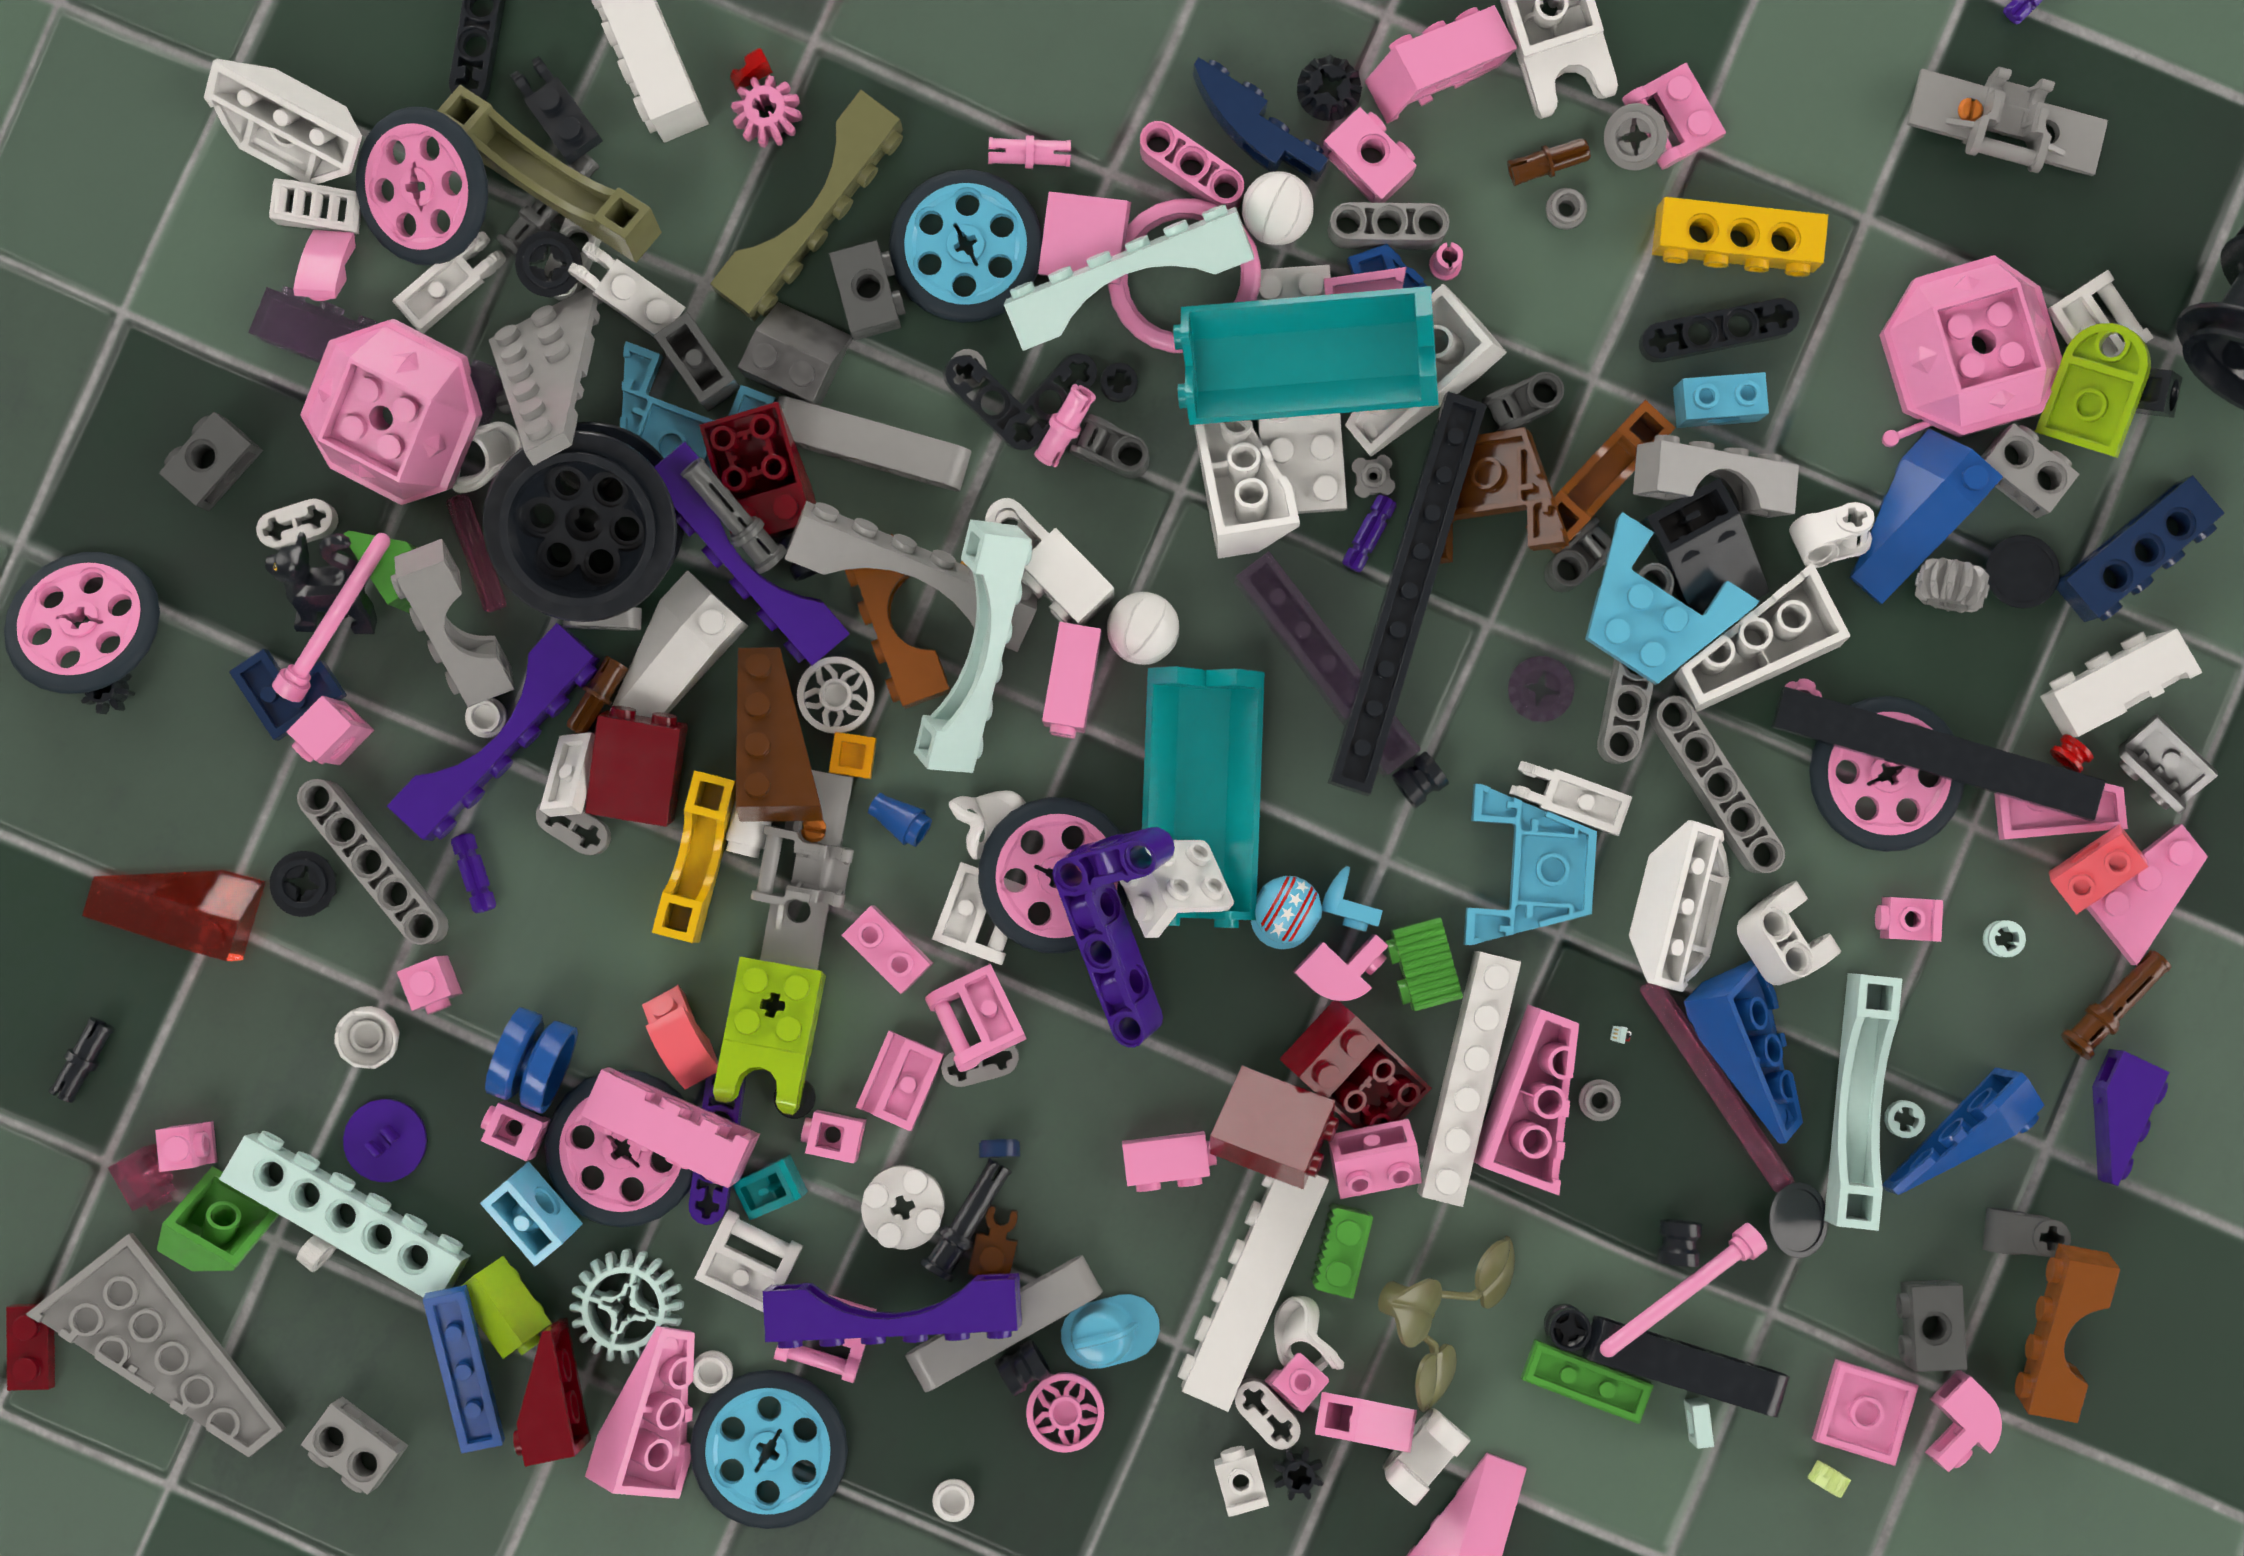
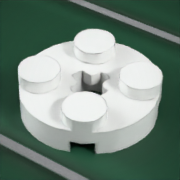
[861,1165,945,1250]

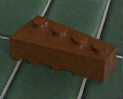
[736,647,824,822]

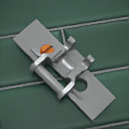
[1907,67,2108,176]
[751,770,854,970]

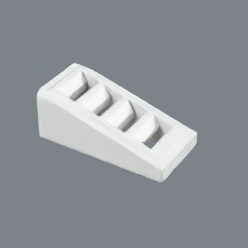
[269,178,361,234]

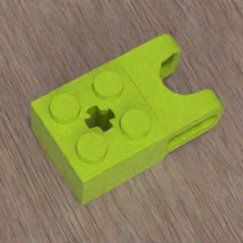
[713,957,826,1115]

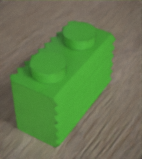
[1385,917,1463,1011]
[1311,1203,1373,1299]

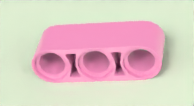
[1140,121,1244,210]

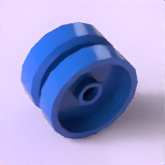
[485,1007,578,1113]

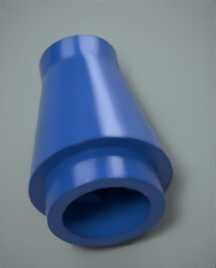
[868,793,932,847]

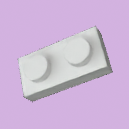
[539,732,595,817]

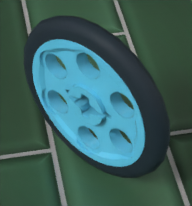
[889,169,1043,323]
[690,1370,848,1529]

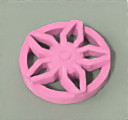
[1026,1372,1104,1453]

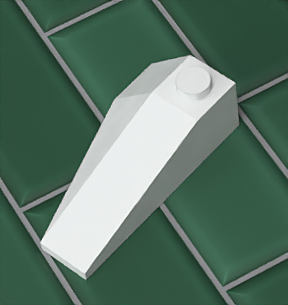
[610,570,748,718]

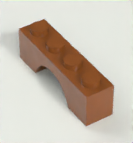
[1526,400,1676,555]
[845,534,951,709]
[2015,1243,2120,1423]

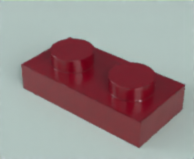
[6,1304,55,1391]

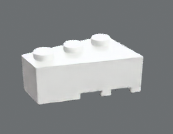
[2040,629,2203,737]

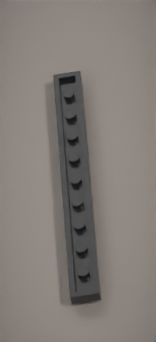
[1328,391,1487,796]

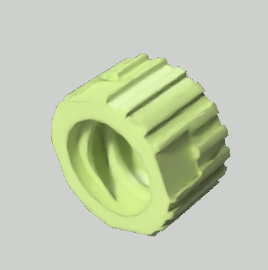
[1808,1460,1851,1498]

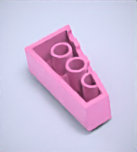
[581,1067,760,1188]

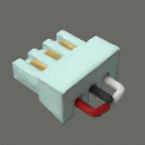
[1610,1026,1631,1044]

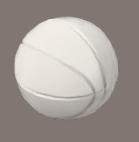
[1242,172,1313,245]
[1107,592,1179,665]

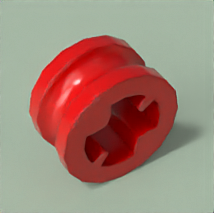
[2050,734,2094,773]

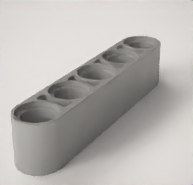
[778,396,972,491]
[1597,563,1674,764]
[1649,696,1785,873]
[297,779,449,945]
[905,1255,1103,1392]

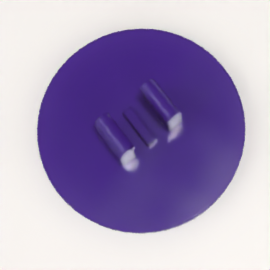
[343,1099,427,1182]

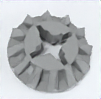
[1604,103,1670,170]

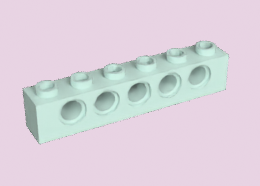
[219,1131,471,1297]

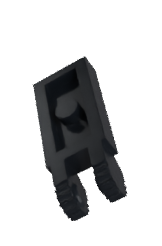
[510,56,603,165]

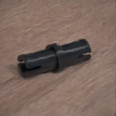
[49,1017,115,1103]

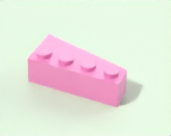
[1474,1005,1579,1195]

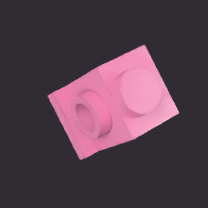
[1875,897,1943,942]
[481,1100,551,1161]
[801,1110,867,1164]
[155,1121,218,1172]

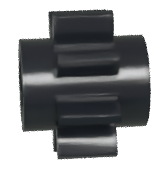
[81,673,135,715]
[1273,1447,1324,1501]

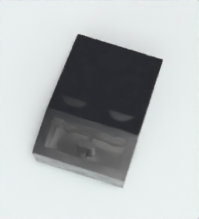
[1639,478,1770,615]

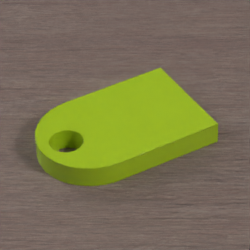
[2035,323,2151,458]

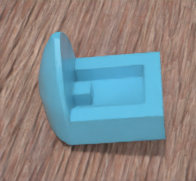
[1322,866,1383,932]

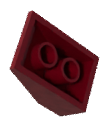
[513,1317,591,1467]

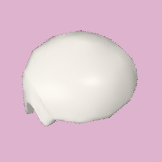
[334,1006,400,1069]

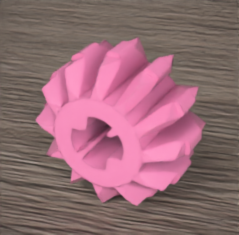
[731,75,802,148]

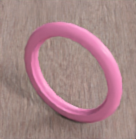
[1108,198,1261,353]

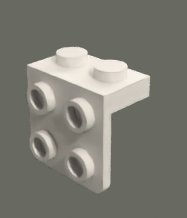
[1120,840,1234,938]

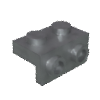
[2119,714,2218,814]

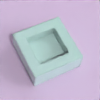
[1684,1397,1714,1449]

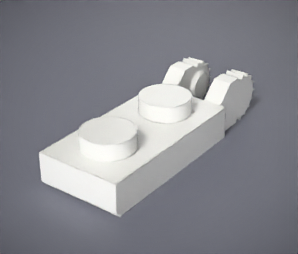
[392,231,506,334]
[567,242,686,338]
[1509,761,1632,836]

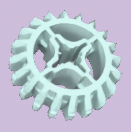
[569,1248,684,1364]

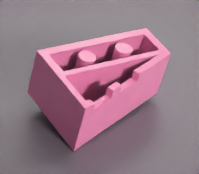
[1365,5,1517,124]

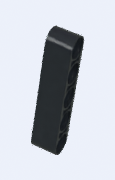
[1582,1315,1790,1417]

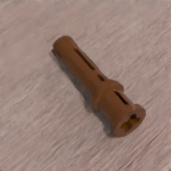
[2061,950,2172,1060]

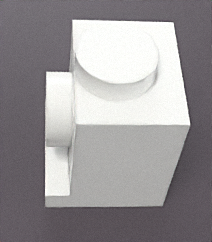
[1214,1446,1269,1517]

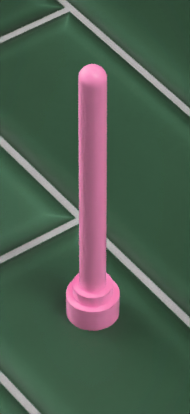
[272,533,391,702]
[1600,1223,1767,1357]

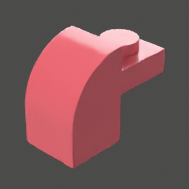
[642,985,719,1090]

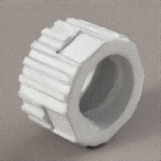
[296,1235,336,1272]

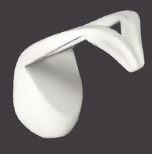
[453,422,523,493]
[949,790,1026,860]
[1274,1296,1344,1371]

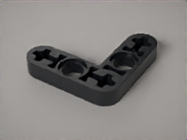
[943,353,1097,450]

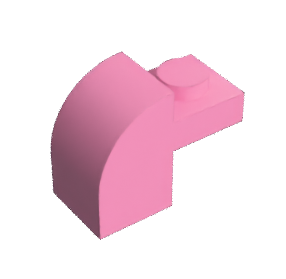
[1292,934,1388,1001]
[1925,1370,2002,1472]

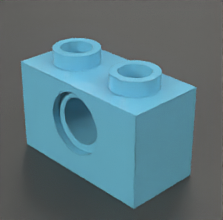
[1673,372,1769,428]
[480,1161,583,1266]

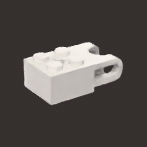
[1500,0,1618,119]
[985,498,1114,626]

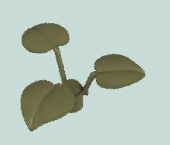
[1378,1236,1515,1413]

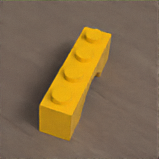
[652,770,736,943]

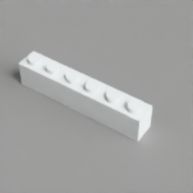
[1417,951,1521,1207]
[1177,1173,1329,1412]

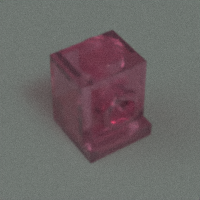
[108,1143,176,1212]

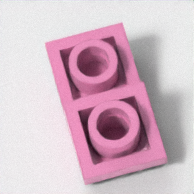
[293,230,356,301]

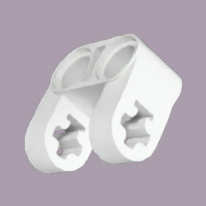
[1737,881,1841,986]
[1383,1408,1471,1506]

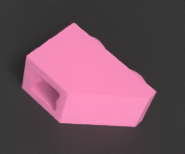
[1315,1392,1417,1453]

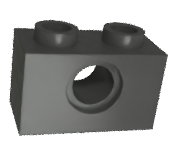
[829,240,906,341]
[653,312,740,412]
[159,412,263,511]
[1896,1280,1967,1372]

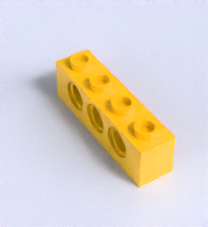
[1652,197,1829,277]

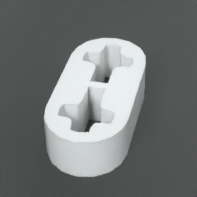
[256,499,338,550]
[1234,1377,1301,1450]

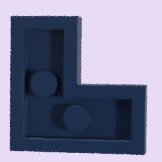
[229,649,347,741]

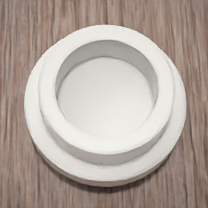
[465,698,508,738]
[693,1350,733,1393]
[932,1479,974,1522]

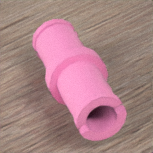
[988,135,1071,169]
[1034,384,1096,467]

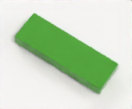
[1520,1339,1654,1424]

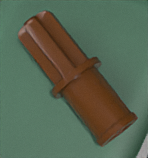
[1507,138,1591,186]
[567,655,629,734]

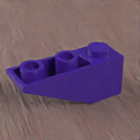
[2092,1049,2170,1186]

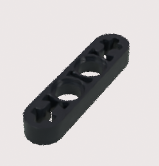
[449,0,505,101]
[1639,298,1799,362]

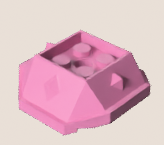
[1879,255,2062,438]
[300,319,483,505]

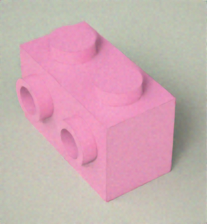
[1328,1119,1422,1199]

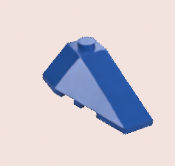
[1849,429,2003,605]
[1684,960,1803,1144]
[1882,1067,2045,1195]

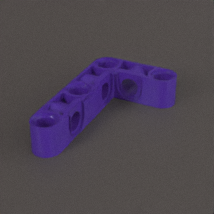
[1052,827,1175,1048]

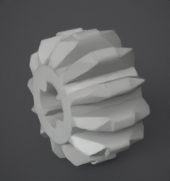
[1915,557,1989,613]

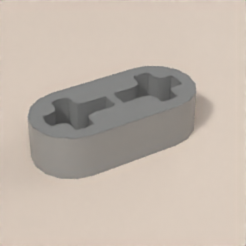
[563,607,642,630]
[536,803,611,855]
[941,1044,1019,1087]

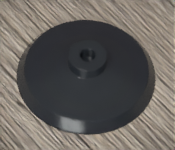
[1986,535,2060,609]
[1769,1182,1829,1258]

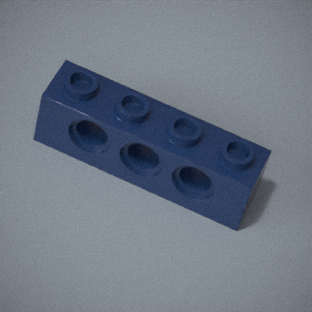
[2056,475,2225,622]

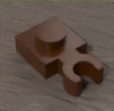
[968,1204,1018,1276]

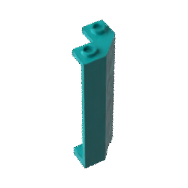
[1173,286,1439,425]
[1142,666,1265,928]

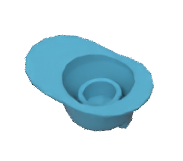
[1061,1294,1160,1369]

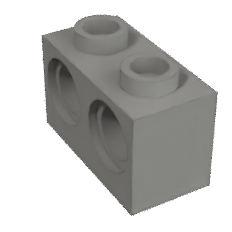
[1981,424,2080,519]
[301,1396,409,1495]

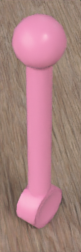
[1882,421,1933,448]

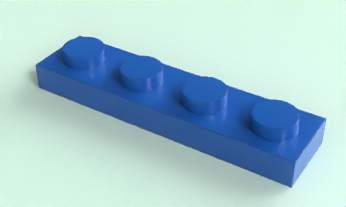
[422,1285,505,1454]

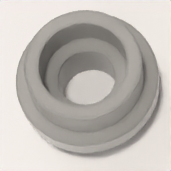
[1545,188,1587,230]
[1578,1079,1621,1121]

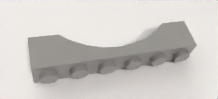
[785,501,1037,652]

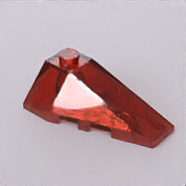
[82,870,266,961]

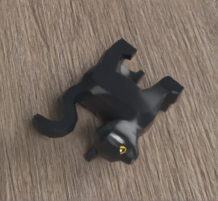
[265,532,377,634]

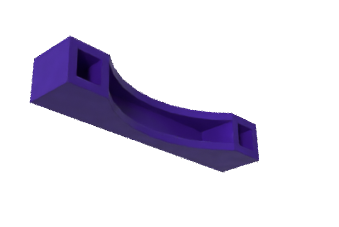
[654,441,850,666]
[387,623,601,841]
[762,1273,1022,1349]

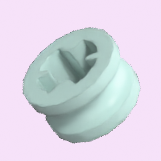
[1983,920,2026,957]
[1884,1100,1925,1138]

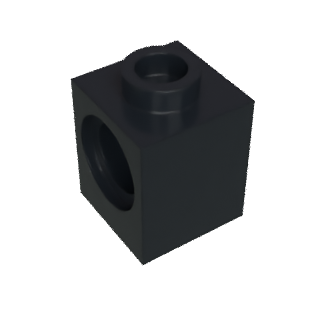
[2135,368,2183,418]

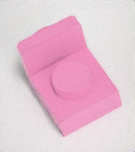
[1264,1353,1329,1412]

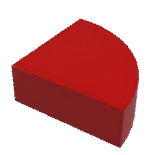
[730,48,773,91]

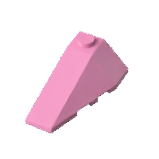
[585,1326,695,1499]
[1406,1453,1527,1556]

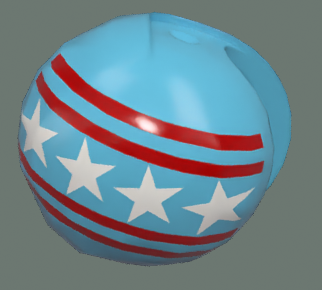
[1251,876,1322,949]

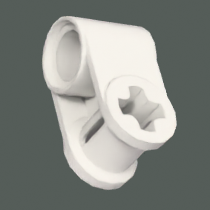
[1789,502,1875,568]

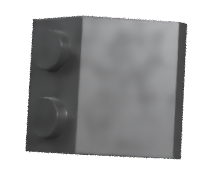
[738,302,853,406]

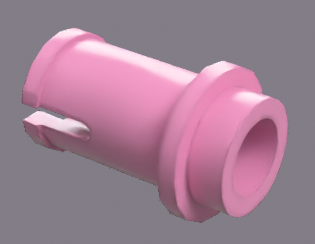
[1429,242,1463,281]

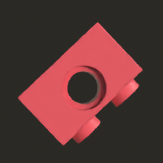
[2049,824,2149,915]

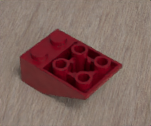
[699,401,816,545]
[1280,1000,1432,1129]

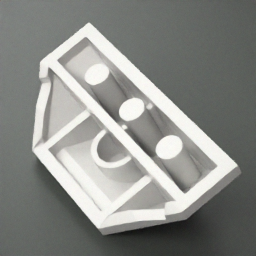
[204,59,362,185]
[1629,820,1730,992]

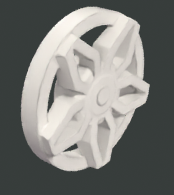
[797,656,875,734]

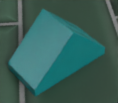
[733,1155,808,1220]

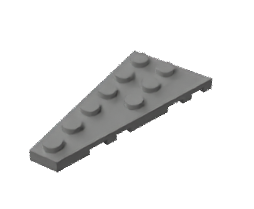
[488,287,603,466]
[26,1233,286,1457]

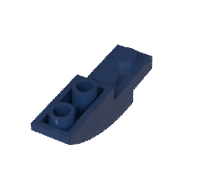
[1193,57,1328,182]

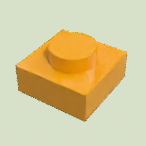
[829,732,877,779]

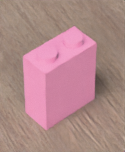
[1042,622,1102,739]

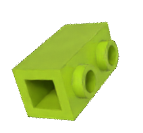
[461,1256,552,1359]

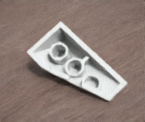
[1345,284,1507,456]
[1194,420,1300,559]

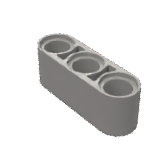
[1327,202,1450,250]

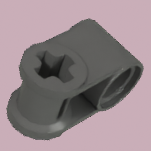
[1481,372,1564,432]
[1069,413,1150,479]
[1544,516,1612,593]
[1982,1207,2071,1257]

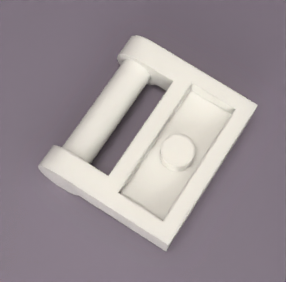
[2047,270,2154,357]
[932,862,1025,965]
[694,1210,803,1312]

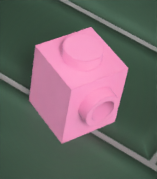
[397,955,463,1015]

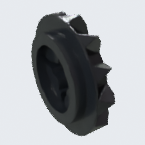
[1297,54,1362,121]
[515,231,583,298]
[270,851,337,917]

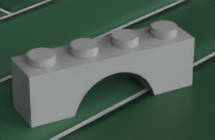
[1633,435,1799,518]
[391,539,514,707]

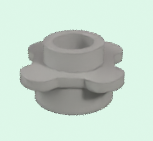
[1351,455,1395,498]

